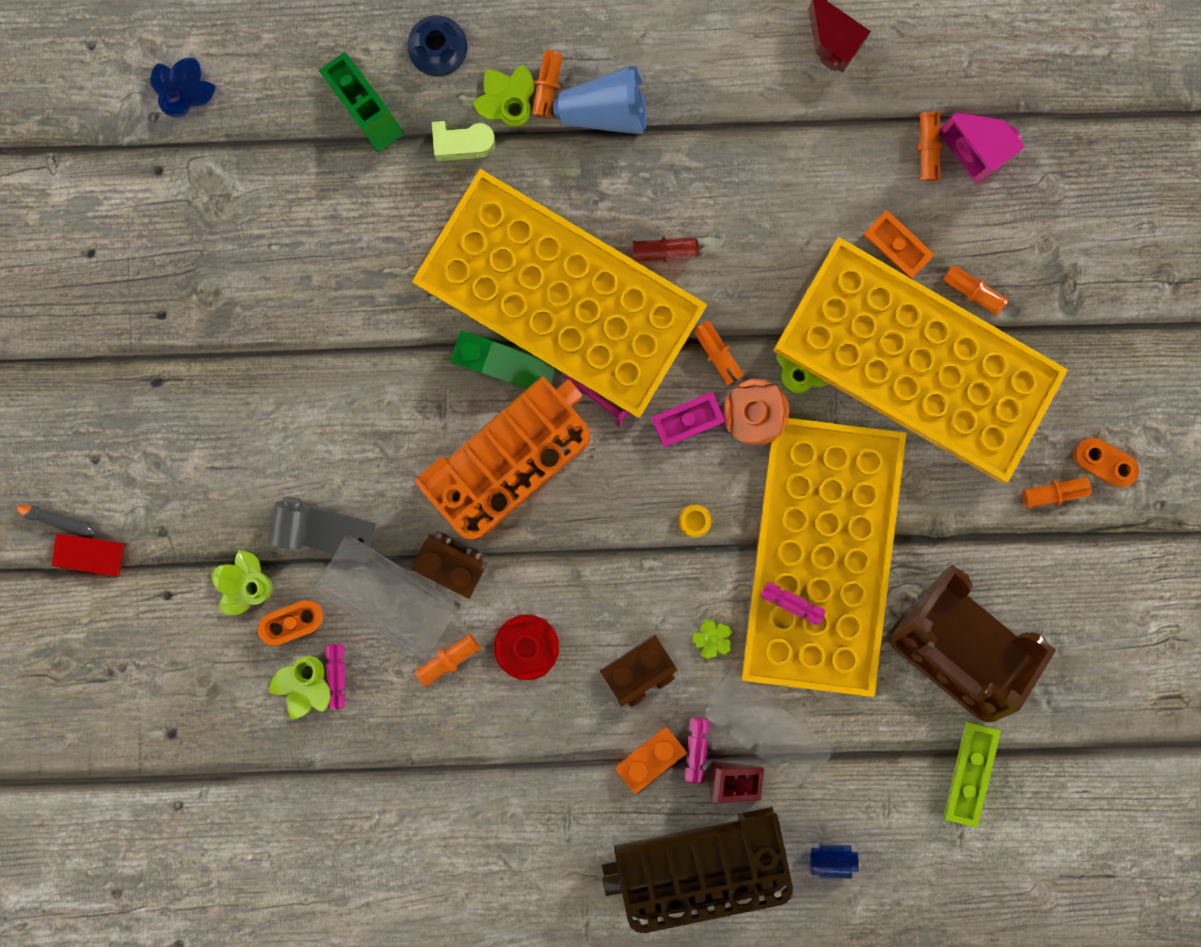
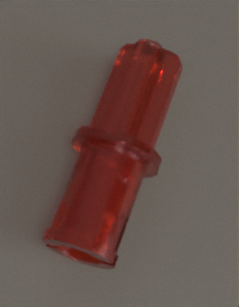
[633,236,699,263]

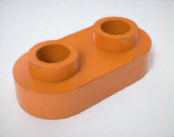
[1073,438,1139,487]
[258,599,324,646]

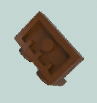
[410,531,488,599]
[600,634,678,707]

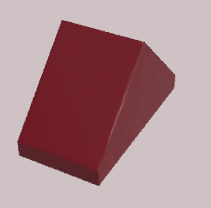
[709,761,764,804]

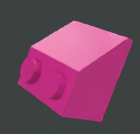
[940,113,1025,185]

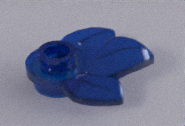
[150,57,216,118]

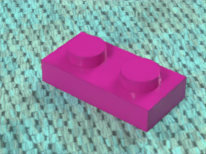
[651,391,725,448]

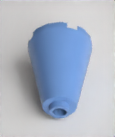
[553,66,647,134]

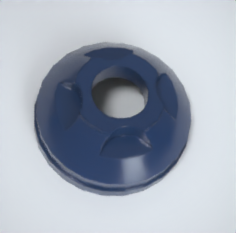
[407,15,468,77]

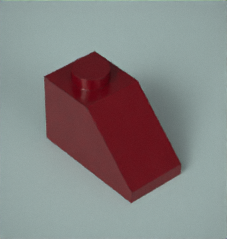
[808,0,871,72]

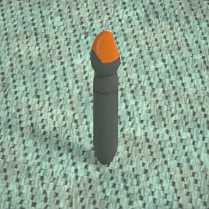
[17,505,96,536]

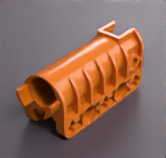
[414,375,591,540]

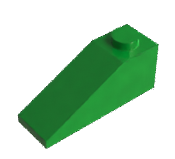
[319,52,405,153]
[450,330,556,390]

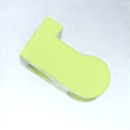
[432,121,496,161]

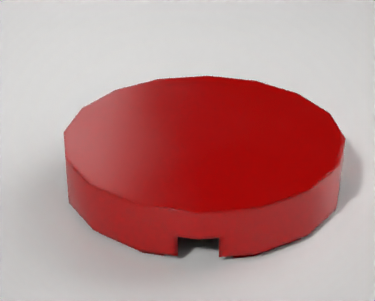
[494,614,559,680]

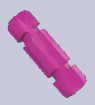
[761,582,825,625]
[325,643,345,709]
[685,717,709,784]

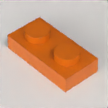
[862,209,935,279]
[614,725,687,795]

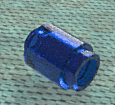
[810,844,859,879]

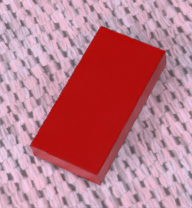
[51,533,125,576]

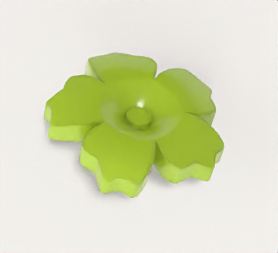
[692,618,732,660]

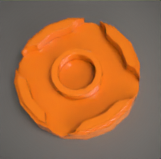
[723,378,790,446]

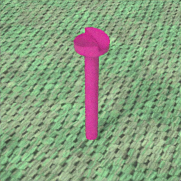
[563,374,630,427]

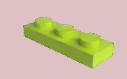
[943,721,1001,828]

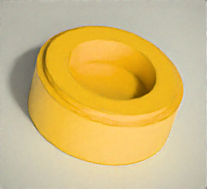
[678,504,712,538]

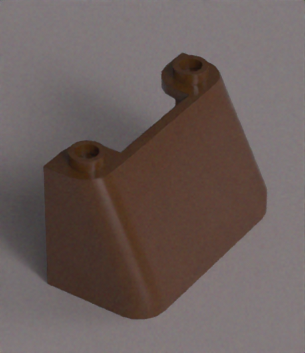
[889,565,1056,722]

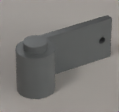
[268,496,376,562]

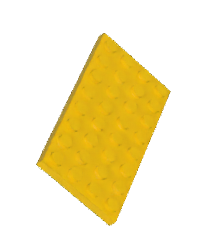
[412,169,708,419]
[773,237,1068,485]
[741,418,907,697]

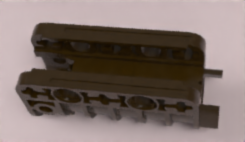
[602,806,793,933]

